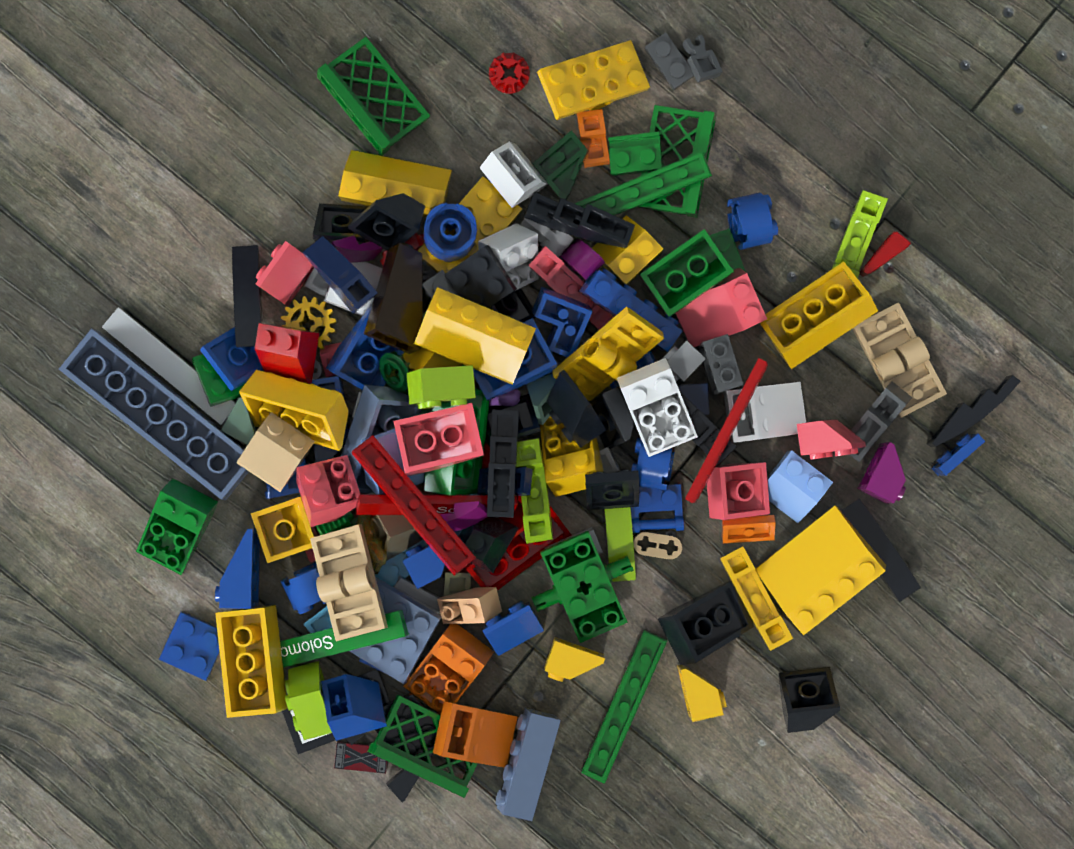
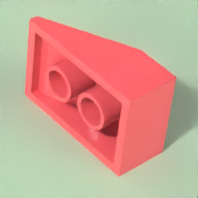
[675,268,767,347]
[394,403,484,476]

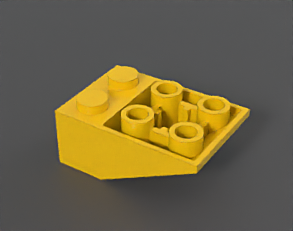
[540,416,603,497]

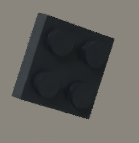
[445,245,517,308]
[585,470,639,510]

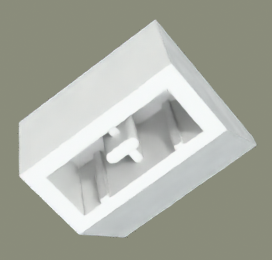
[480,141,548,208]
[478,223,539,291]

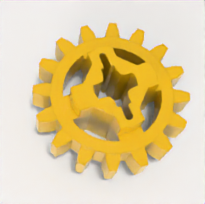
[281,296,337,350]

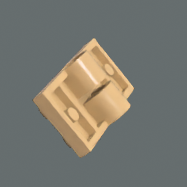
[852,302,947,418]
[310,524,388,641]

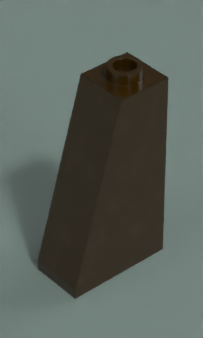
[364,243,422,354]

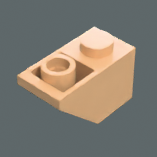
[437,587,502,624]

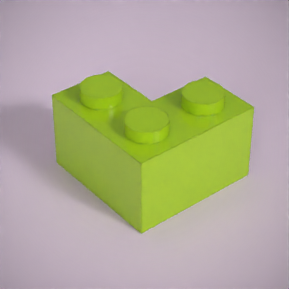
[407,365,476,409]
[285,661,332,740]

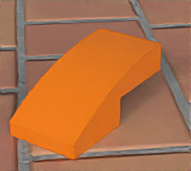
[577,109,610,168]

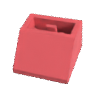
[255,241,314,307]
[797,420,866,460]
[296,455,360,527]

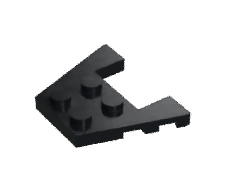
[345,693,437,802]

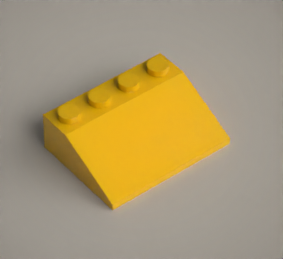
[755,505,886,636]

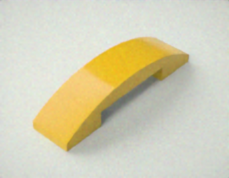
[720,546,793,651]

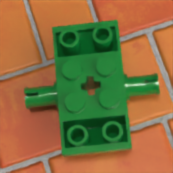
[531,531,634,643]

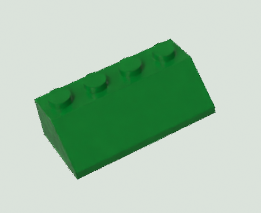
[424,388,489,495]

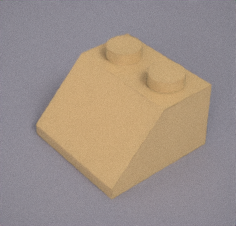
[237,412,315,492]

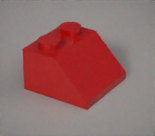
[255,323,319,384]

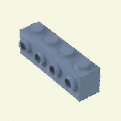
[496,708,561,821]

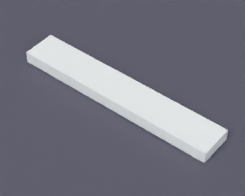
[102,307,236,425]

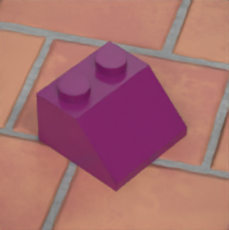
[857,442,906,504]

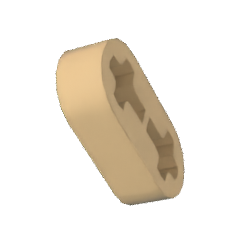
[633,532,682,559]

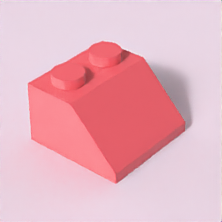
[707,462,770,520]

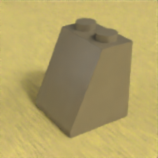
[362,482,436,562]

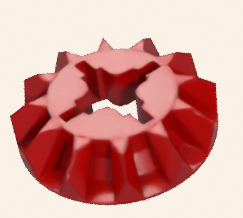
[489,52,530,94]

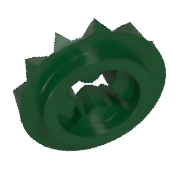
[379,351,412,392]

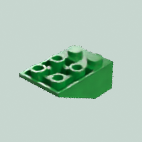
[136,478,218,575]

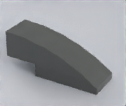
[850,381,913,462]

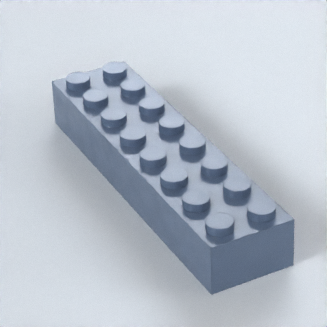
[59,328,249,500]

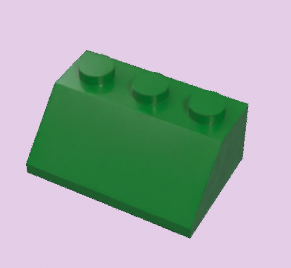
[640,229,734,317]

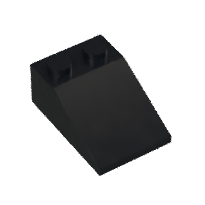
[658,581,754,665]

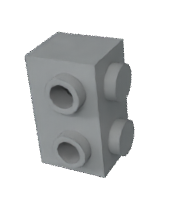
[662,341,706,384]

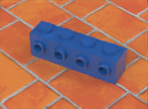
[579,269,682,352]

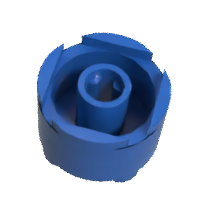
[727,192,778,250]
[423,203,477,262]
[631,438,675,491]
[280,562,325,614]

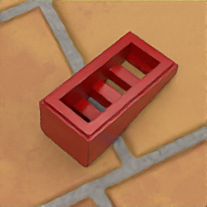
[860,231,911,277]

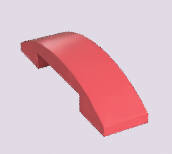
[528,246,614,330]

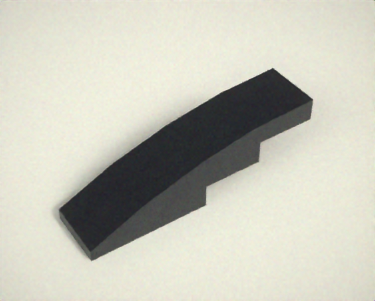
[524,192,635,248]
[232,245,263,348]
[927,375,1021,447]
[679,390,737,465]
[487,410,519,518]
[841,499,921,603]

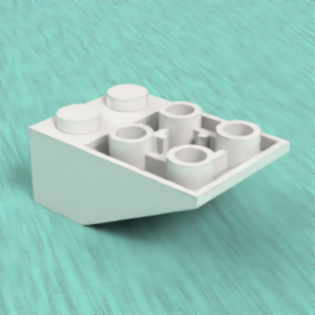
[617,358,698,457]
[723,382,806,443]

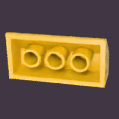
[338,150,452,218]
[760,262,878,369]
[414,287,536,385]
[239,370,349,451]

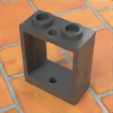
[697,334,744,396]

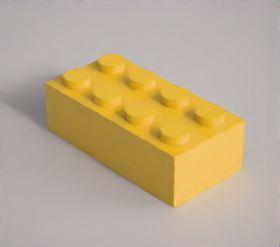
[215,605,288,718]

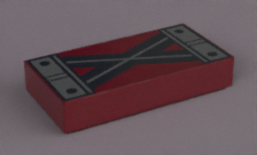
[334,741,388,774]

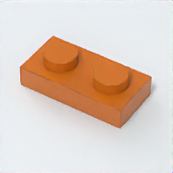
[722,515,776,544]

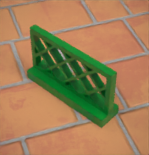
[317,37,430,156]
[638,105,716,218]
[367,695,478,798]

